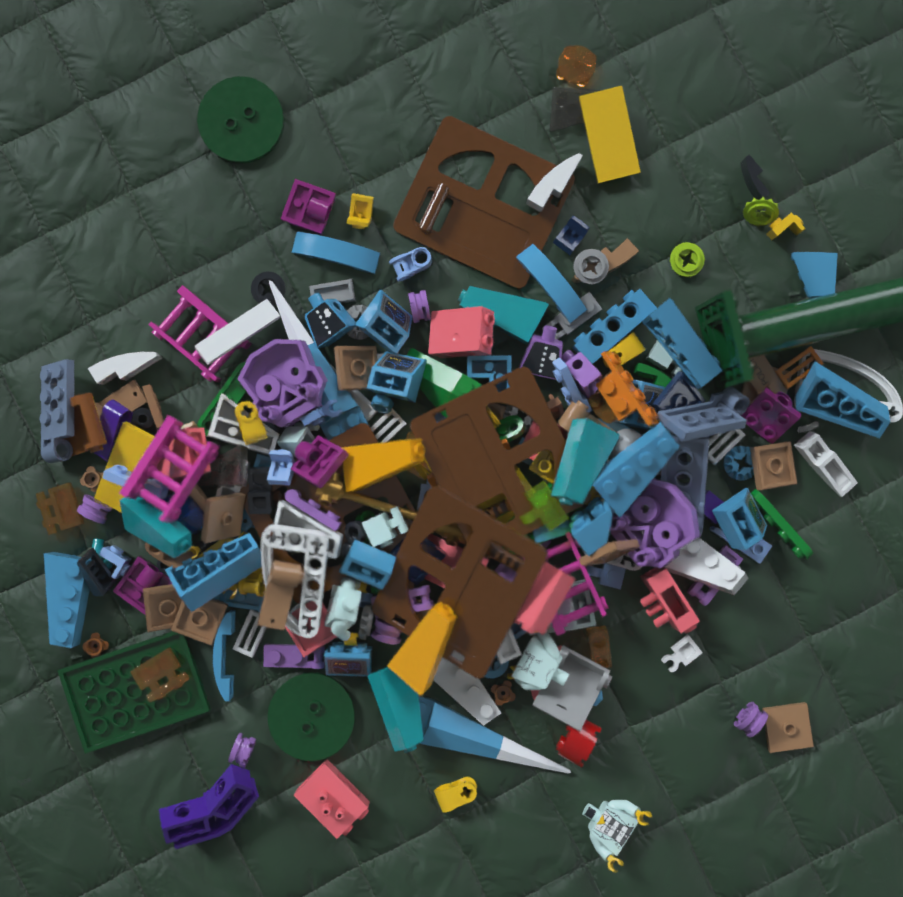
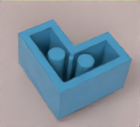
[467,356,511,392]

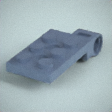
[40,359,74,463]
[656,387,750,441]
[661,434,709,535]

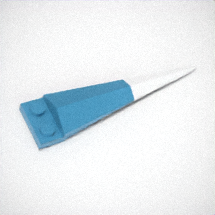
[269,280,370,441]
[418,694,571,773]

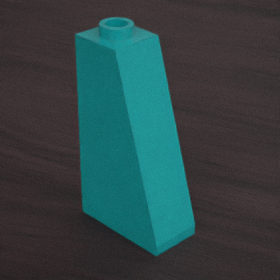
[458,286,549,345]
[551,418,620,506]
[120,496,192,559]
[367,667,424,753]

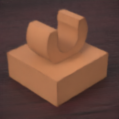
[547,394,564,419]

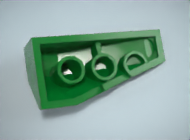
[406,348,482,418]

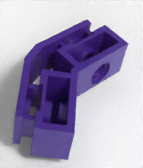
[159,764,259,850]

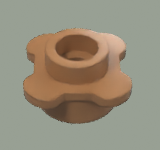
[80,466,103,492]

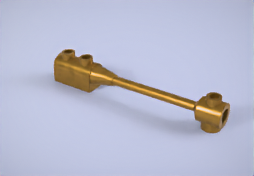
[315,472,467,546]

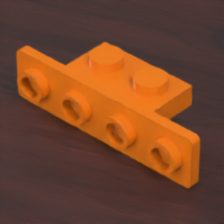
[595,351,659,427]

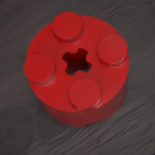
[556,719,602,768]

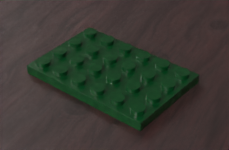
[58,631,211,754]

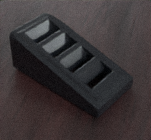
[76,548,117,596]

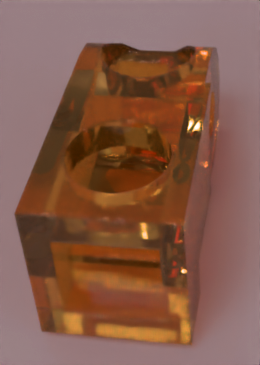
[586,626,612,668]

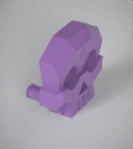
[238,339,328,427]
[609,478,700,568]

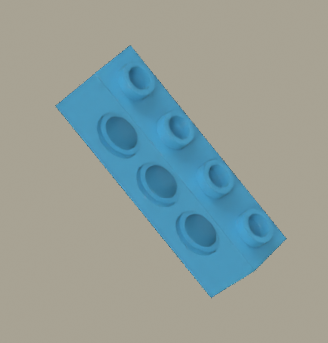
[572,289,657,364]

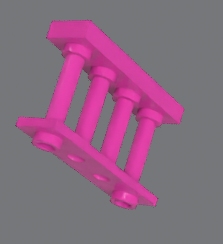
[148,285,252,383]
[119,416,220,523]
[522,532,609,636]

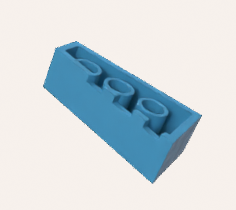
[642,298,722,389]
[795,361,890,438]
[593,422,680,517]
[165,533,262,612]
[44,552,94,648]

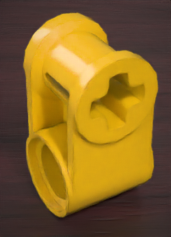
[603,332,646,369]
[235,401,268,446]
[238,567,266,597]
[434,777,477,813]

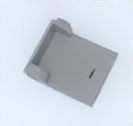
[532,645,612,732]

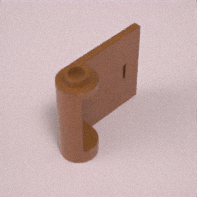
[63,393,107,457]

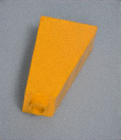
[342,439,424,492]
[387,602,457,696]

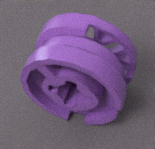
[408,290,431,323]
[77,494,113,524]
[371,618,405,644]
[734,702,768,737]
[228,733,256,768]

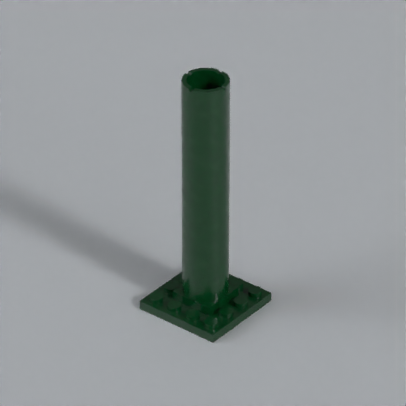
[695,277,903,390]

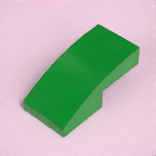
[632,363,672,387]

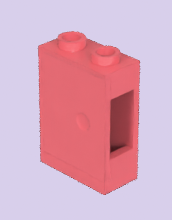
[428,306,495,358]
[157,428,211,483]
[514,562,575,635]
[640,567,700,633]
[294,759,370,839]

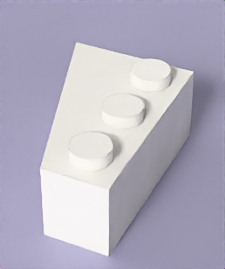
[207,393,279,456]
[272,500,344,559]
[665,538,748,595]

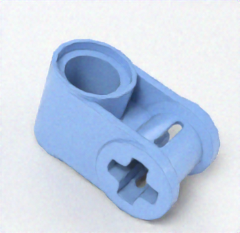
[389,247,432,282]

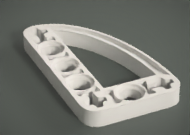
[794,349,903,423]
[261,525,329,638]

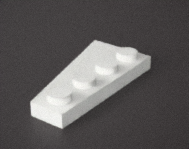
[434,650,501,725]

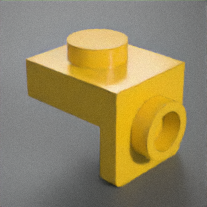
[347,193,374,229]
[766,212,805,240]

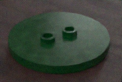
[197,76,284,164]
[268,672,355,761]

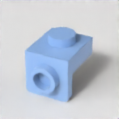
[267,449,295,486]
[99,545,132,579]

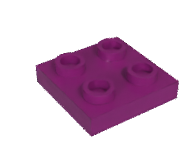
[281,179,337,235]
[740,387,801,444]
[290,435,349,489]
[113,555,173,615]

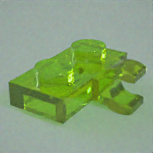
[520,481,569,531]

